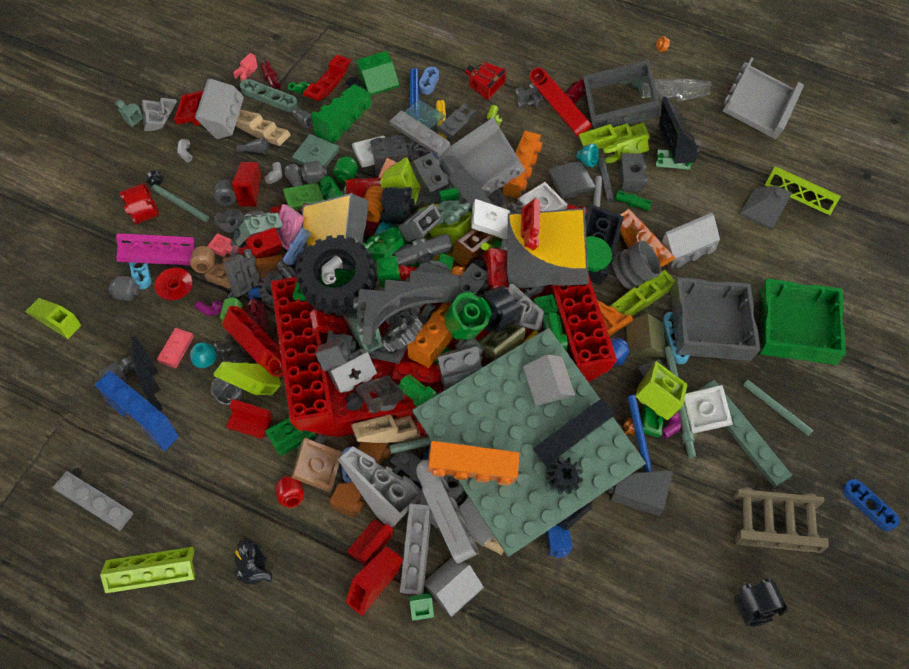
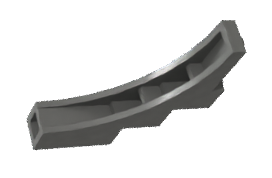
[353,271,459,345]

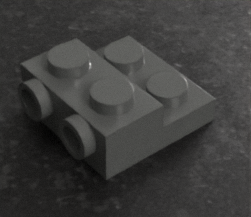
[436,344,483,391]

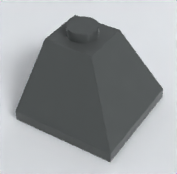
[739,185,792,230]

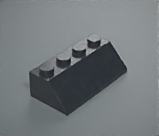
[658,97,699,164]
[585,204,624,285]

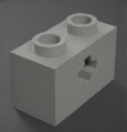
[327,348,377,392]

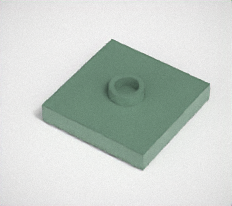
[292,134,339,167]

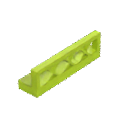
[765,166,841,215]
[100,547,195,593]

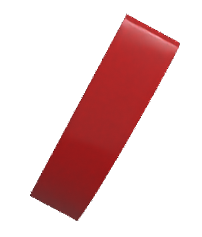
[303,54,351,101]

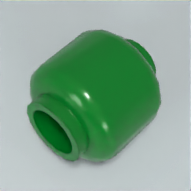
[333,156,358,183]

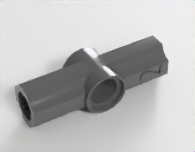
[393,234,452,266]

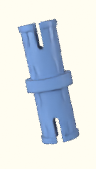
[282,228,311,265]

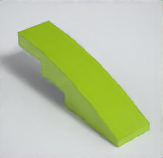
[579,122,649,149]
[611,270,675,316]

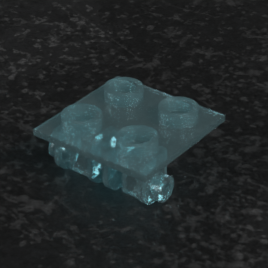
[404,100,445,129]

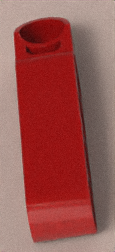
[529,67,592,138]
[222,306,284,377]

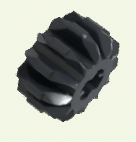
[546,457,583,495]

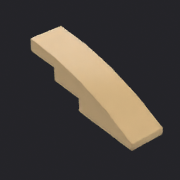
[235,109,291,146]
[351,415,427,443]

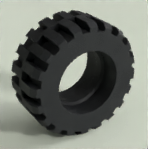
[297,235,377,316]

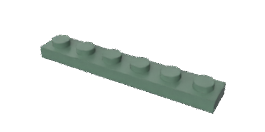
[698,380,792,488]

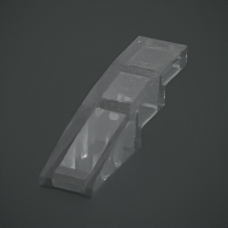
[640,79,712,101]

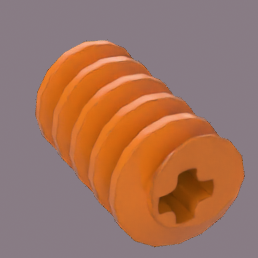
[364,186,384,222]

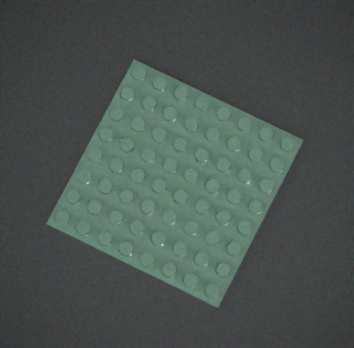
[412,328,646,557]

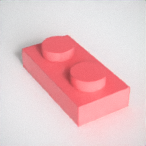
[157,328,194,369]

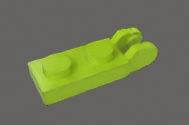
[603,133,649,163]

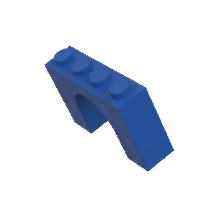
[94,371,179,452]

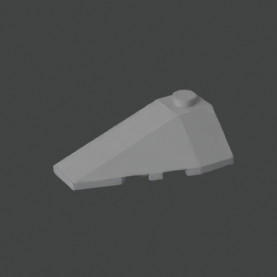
[338,446,424,528]

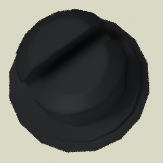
[345,393,364,411]

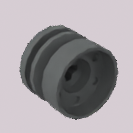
[612,241,661,290]

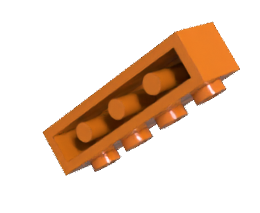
[503,131,543,199]
[407,295,458,368]
[427,441,520,485]

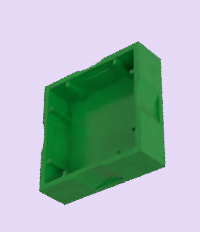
[760,278,846,365]

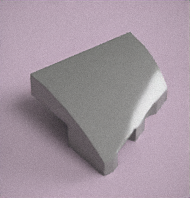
[142,98,177,131]
[508,283,544,332]

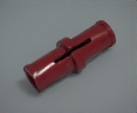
[260,61,281,90]

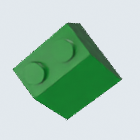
[356,51,399,96]

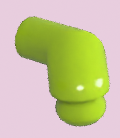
[487,105,502,125]

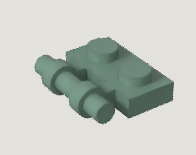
[436,201,471,225]

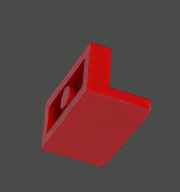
[226,399,273,439]
[348,519,394,566]

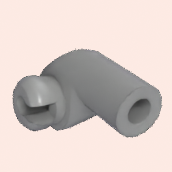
[177,139,193,162]
[265,162,282,184]
[321,256,342,284]

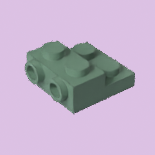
[235,213,283,248]

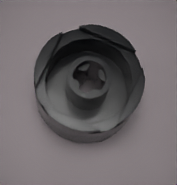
[382,187,415,224]
[478,285,521,333]
[734,578,788,627]

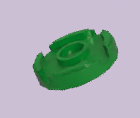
[586,236,612,272]

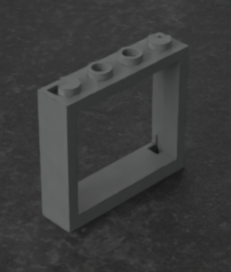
[583,60,661,129]

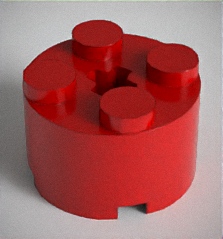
[119,183,159,225]

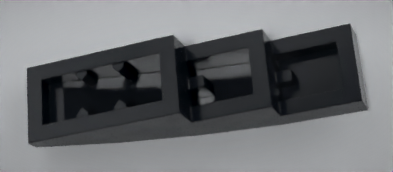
[132,336,163,411]
[533,398,616,466]

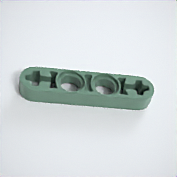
[240,79,298,112]

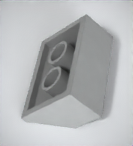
[195,79,244,139]
[662,213,720,269]

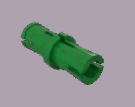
[615,190,652,211]

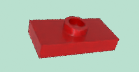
[310,309,348,335]

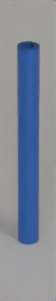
[627,395,653,473]

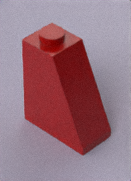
[232,162,261,207]
[345,546,403,616]

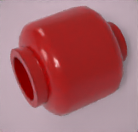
[275,476,304,508]

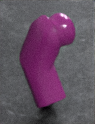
[194,301,223,316]
[661,411,681,439]

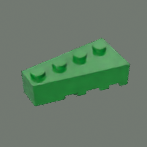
[311,84,372,144]

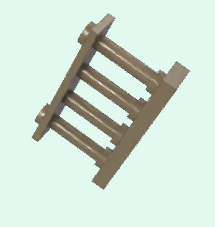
[733,487,829,553]

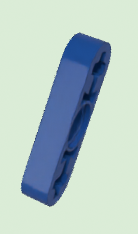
[842,479,900,531]

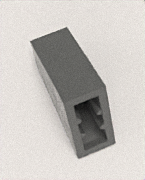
[609,470,673,517]

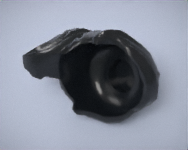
[235,537,272,584]

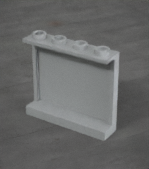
[723,57,804,139]
[436,118,526,204]

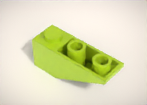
[25,298,81,339]
[213,362,281,395]

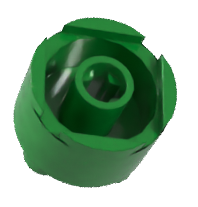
[444,292,491,340]

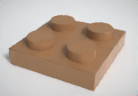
[291,438,342,492]

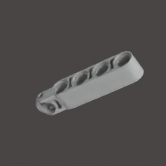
[416,460,478,564]

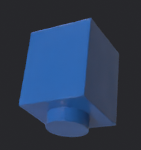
[545,525,572,558]

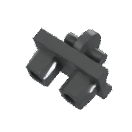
[515,83,544,109]

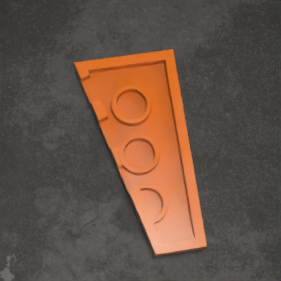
[620,209,676,267]

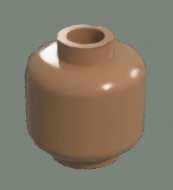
[190,246,215,273]

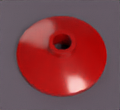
[154,268,193,300]

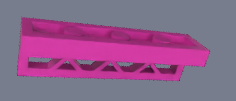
[116,233,195,265]

